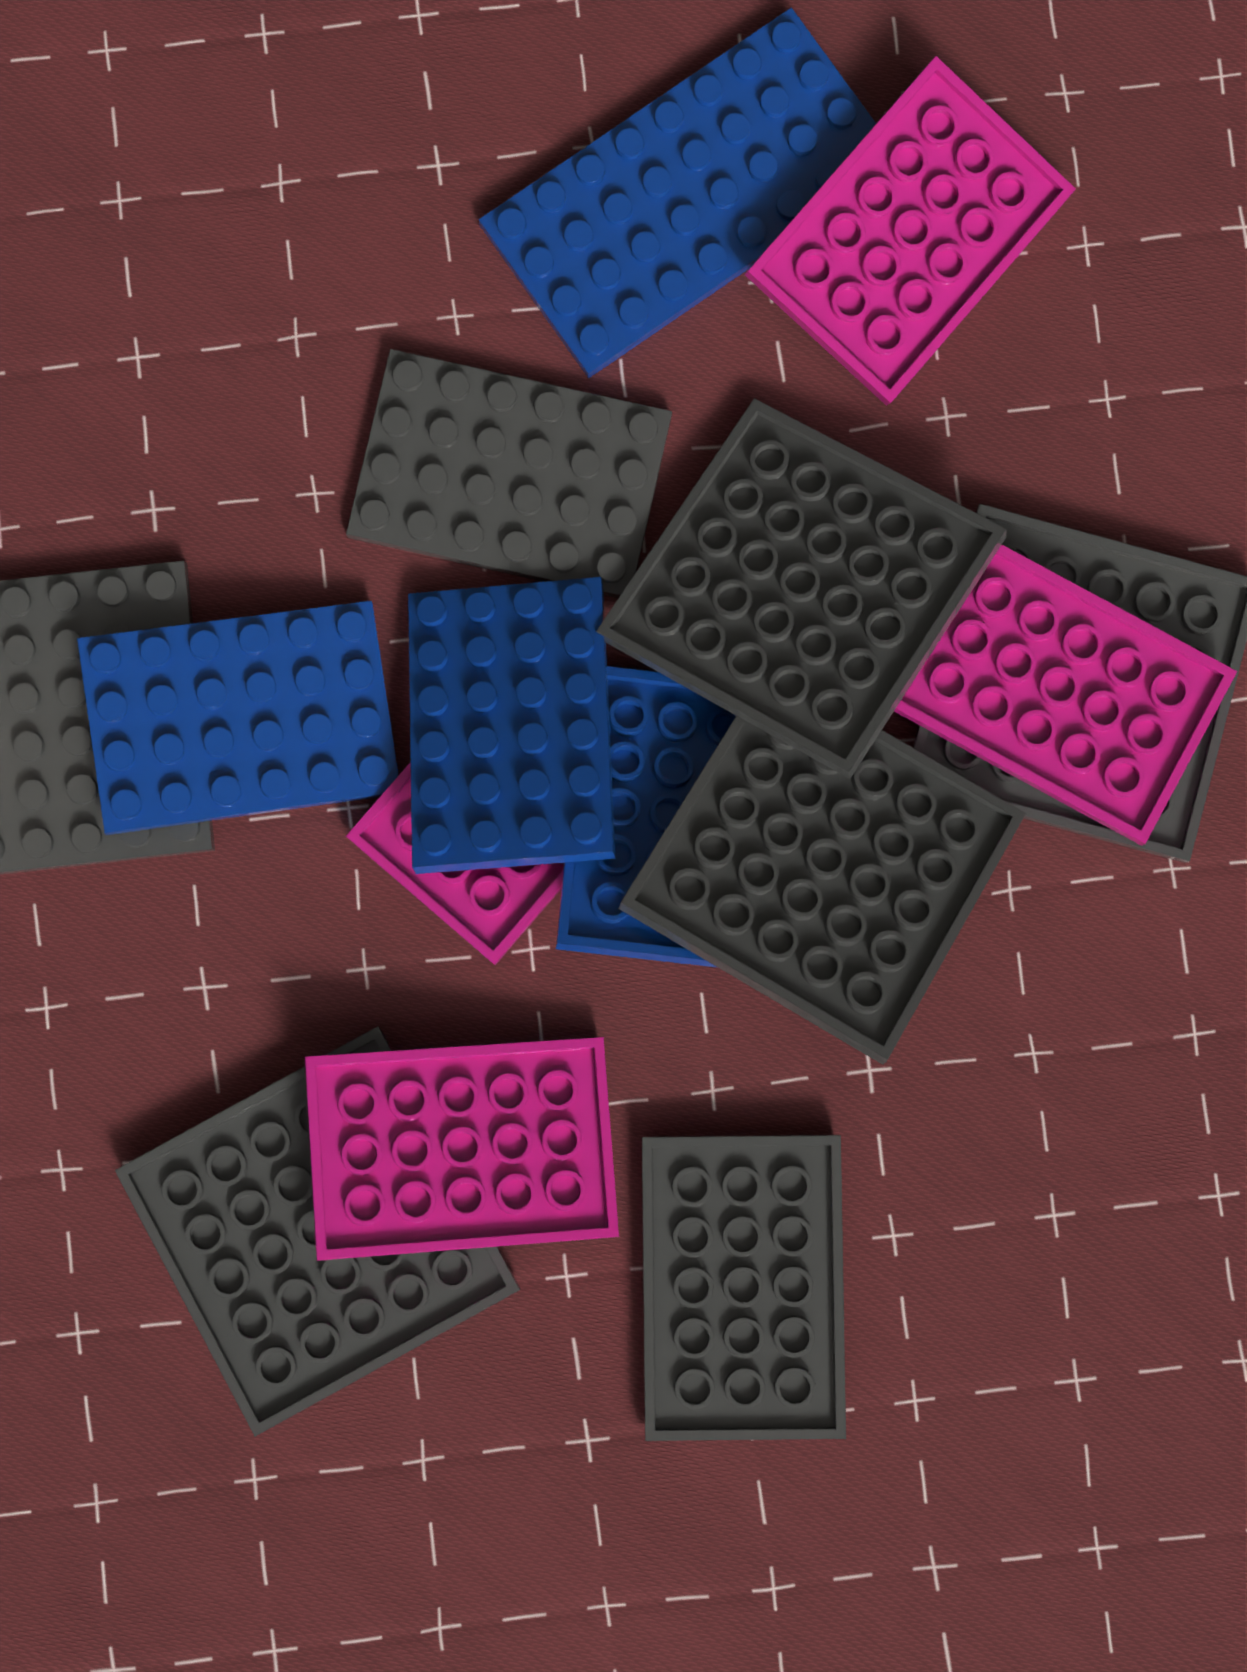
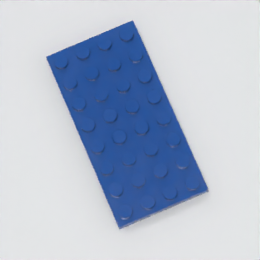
[479,7,876,379]

